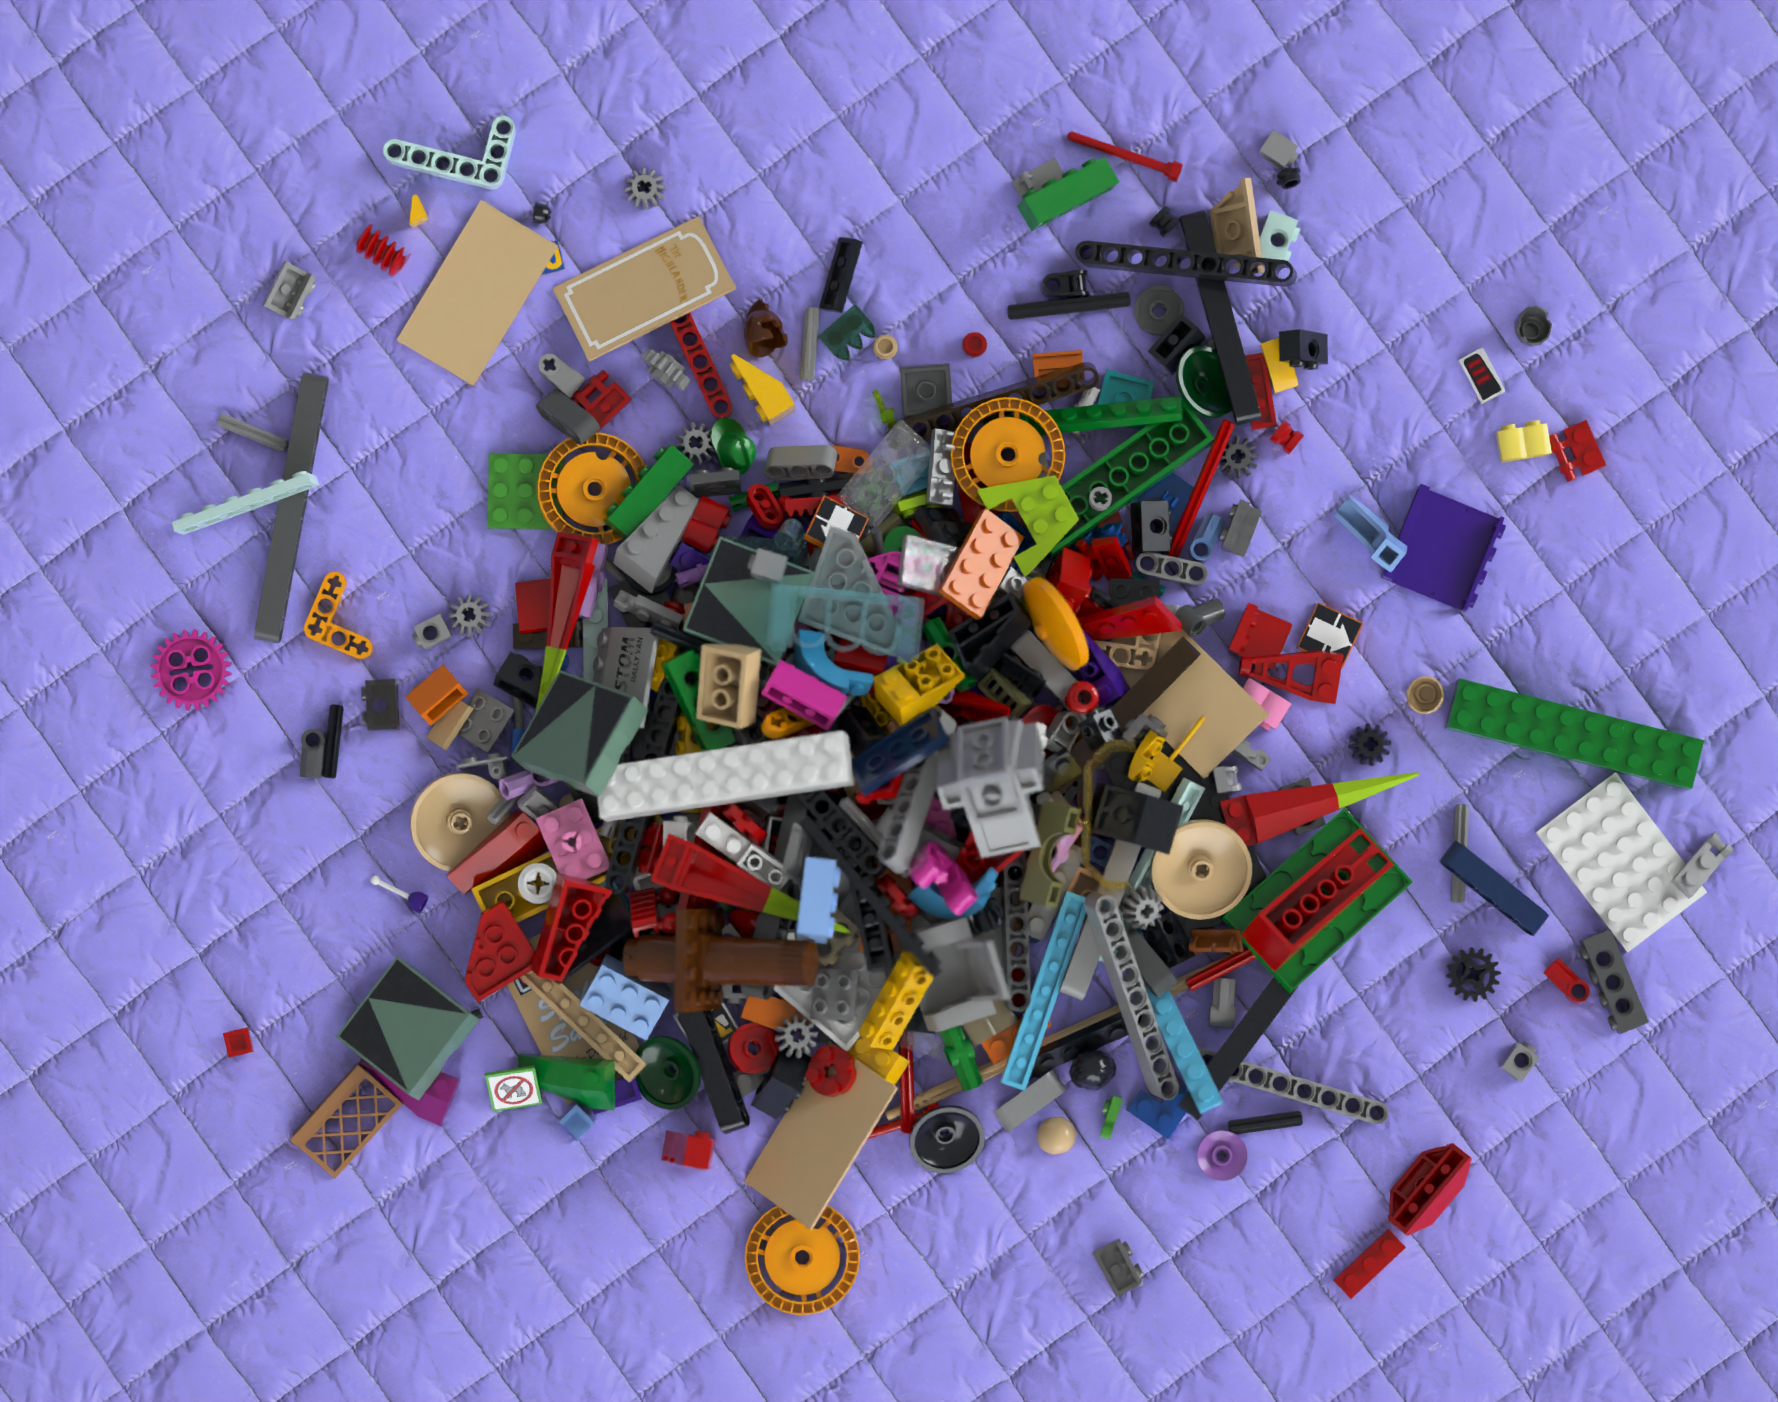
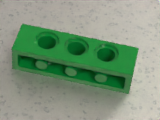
[660,650,736,752]

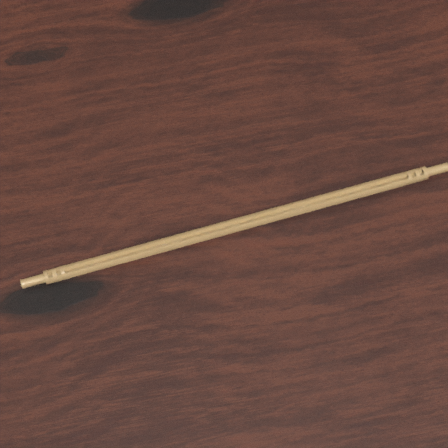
[885,947,1257,1121]

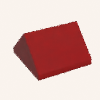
[834,637,889,694]

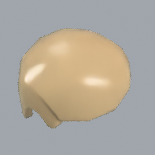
[1406,676,1444,714]
[1036,1116,1077,1155]

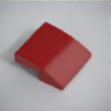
[515,579,551,634]

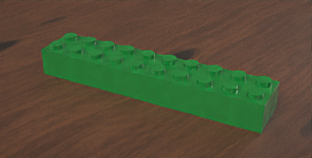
[1445,678,1704,790]

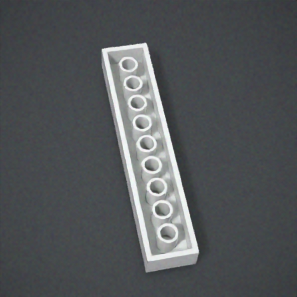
[598,731,854,822]

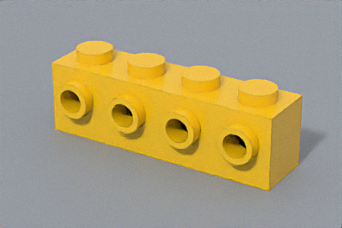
[858,951,934,1050]

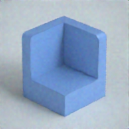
[559,1104,596,1140]

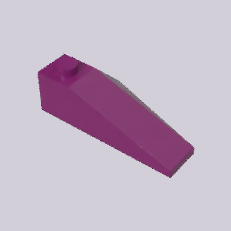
[359,1057,461,1126]

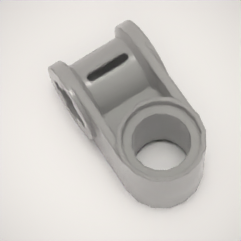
[538,354,585,399]
[1044,711,1083,754]

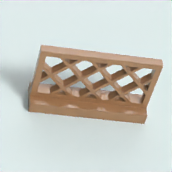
[290,1062,403,1179]

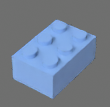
[796,857,841,944]
[579,954,671,1040]

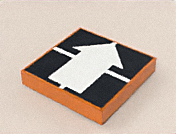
[803,495,869,549]
[1297,602,1363,669]

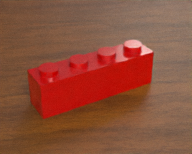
[531,873,613,982]

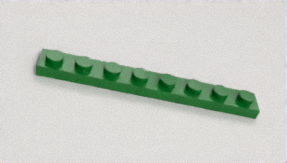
[983,396,1183,435]

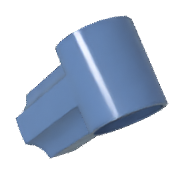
[1188,513,1226,564]

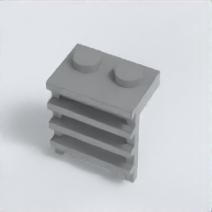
[781,823,843,888]

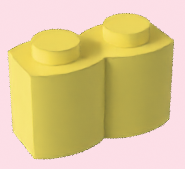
[1495,420,1552,463]

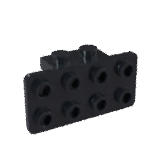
[553,893,632,984]

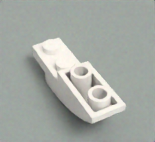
[695,812,788,891]

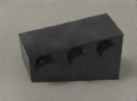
[948,592,1033,682]

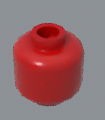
[1064,681,1099,714]

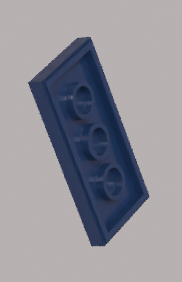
[851,707,950,797]

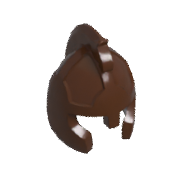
[744,299,788,357]

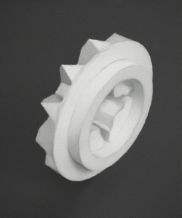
[518,863,557,904]

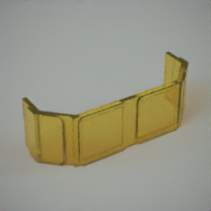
[1081,740,1136,892]

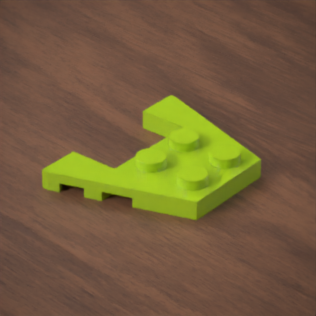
[977,475,1079,577]

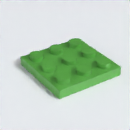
[487,453,564,530]

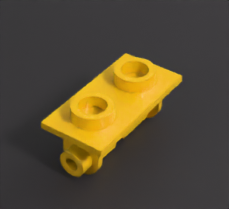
[651,638,681,692]

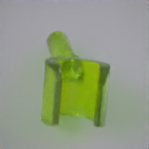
[872,390,895,423]

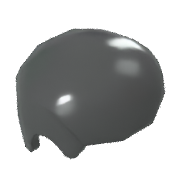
[1514,306,1552,347]

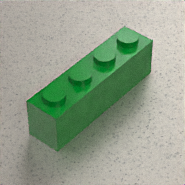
[1017,157,1119,232]
[603,444,694,540]

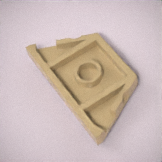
[1209,178,1264,273]

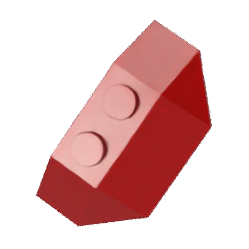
[1388,1143,1472,1236]

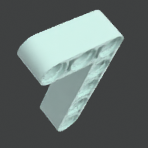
[383,116,516,190]

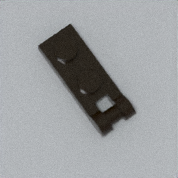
[513,622,583,649]

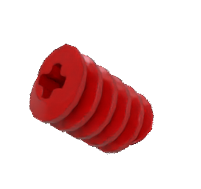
[356,224,411,277]

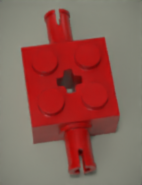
[1045,547,1093,616]

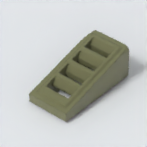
[976,668,1032,720]

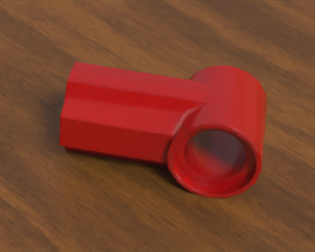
[1543,957,1590,1004]

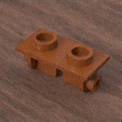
[1189,929,1244,954]

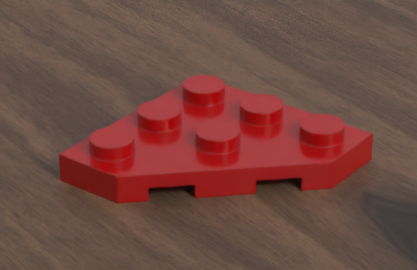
[464,899,536,1003]

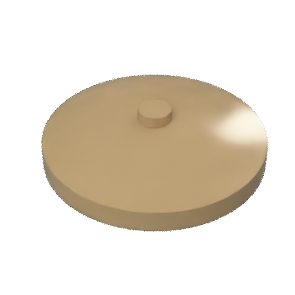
[409,772,510,872]
[1151,819,1252,920]

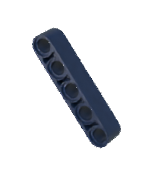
[1439,841,1549,936]

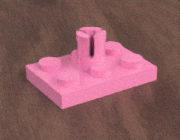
[535,798,610,880]

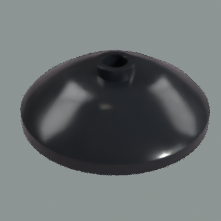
[909,1105,985,1173]

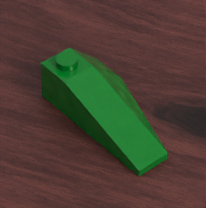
[518,1054,615,1110]

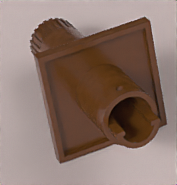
[623,908,819,1012]

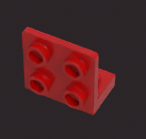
[1227,603,1292,670]

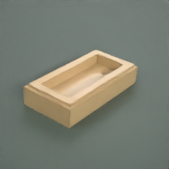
[426,701,473,751]

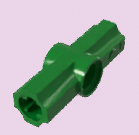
[921,617,978,692]
[939,1025,984,1092]

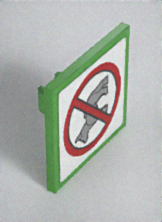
[485,1066,543,1112]

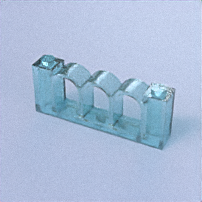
[765,583,925,663]

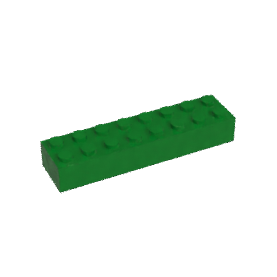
[1022,400,1214,559]

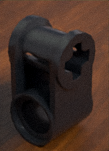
[1041,270,1090,299]

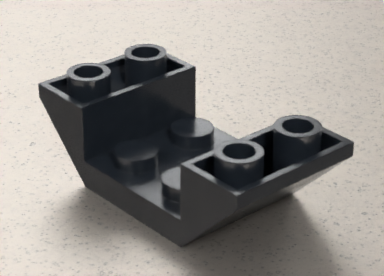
[1083,783,1184,855]

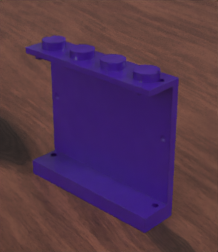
[1381,484,1506,612]

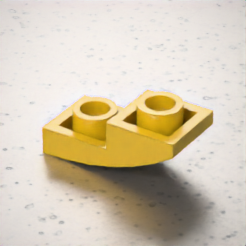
[1260,338,1299,394]
[1128,729,1167,782]

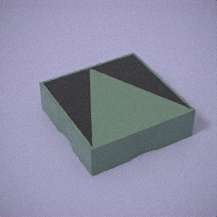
[683,537,814,669]
[511,670,649,797]
[336,956,480,1100]

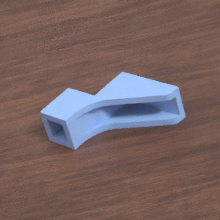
[1334,495,1408,573]

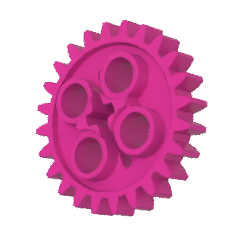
[150,629,233,711]

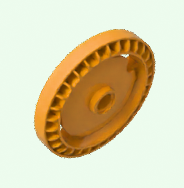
[951,397,1065,512]
[536,433,645,545]
[745,1205,860,1315]

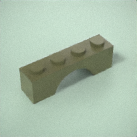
[1019,800,1081,908]

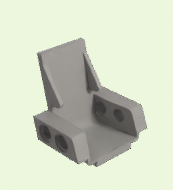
[937,717,1043,858]
[899,917,1011,1032]

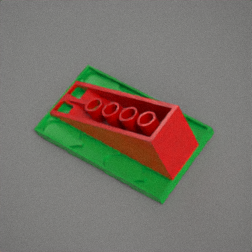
[1222,808,1413,994]

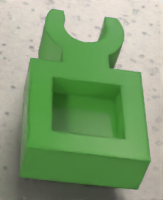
[1100,1095,1123,1140]

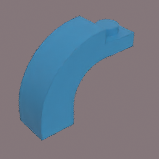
[793,629,873,696]
[907,867,999,918]

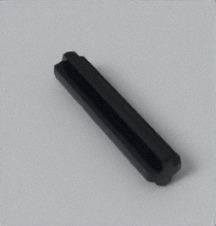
[322,704,344,779]
[1228,1111,1303,1134]

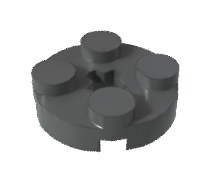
[1134,285,1184,336]

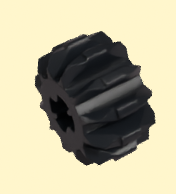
[1348,723,1391,766]
[966,897,1005,935]

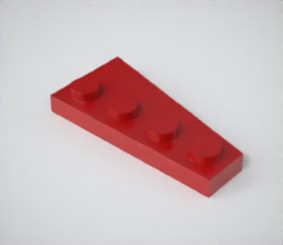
[1077,596,1182,641]

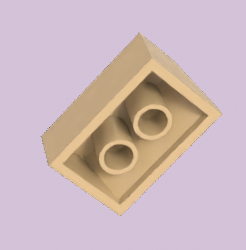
[696,644,761,729]

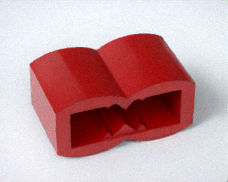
[681,495,732,554]

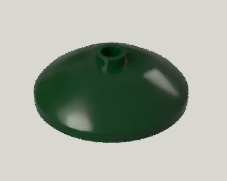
[1176,346,1232,418]
[635,1036,701,1110]

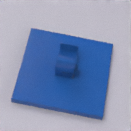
[1138,473,1194,535]

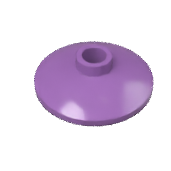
[1197,1130,1247,1181]

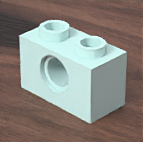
[1260,210,1300,261]

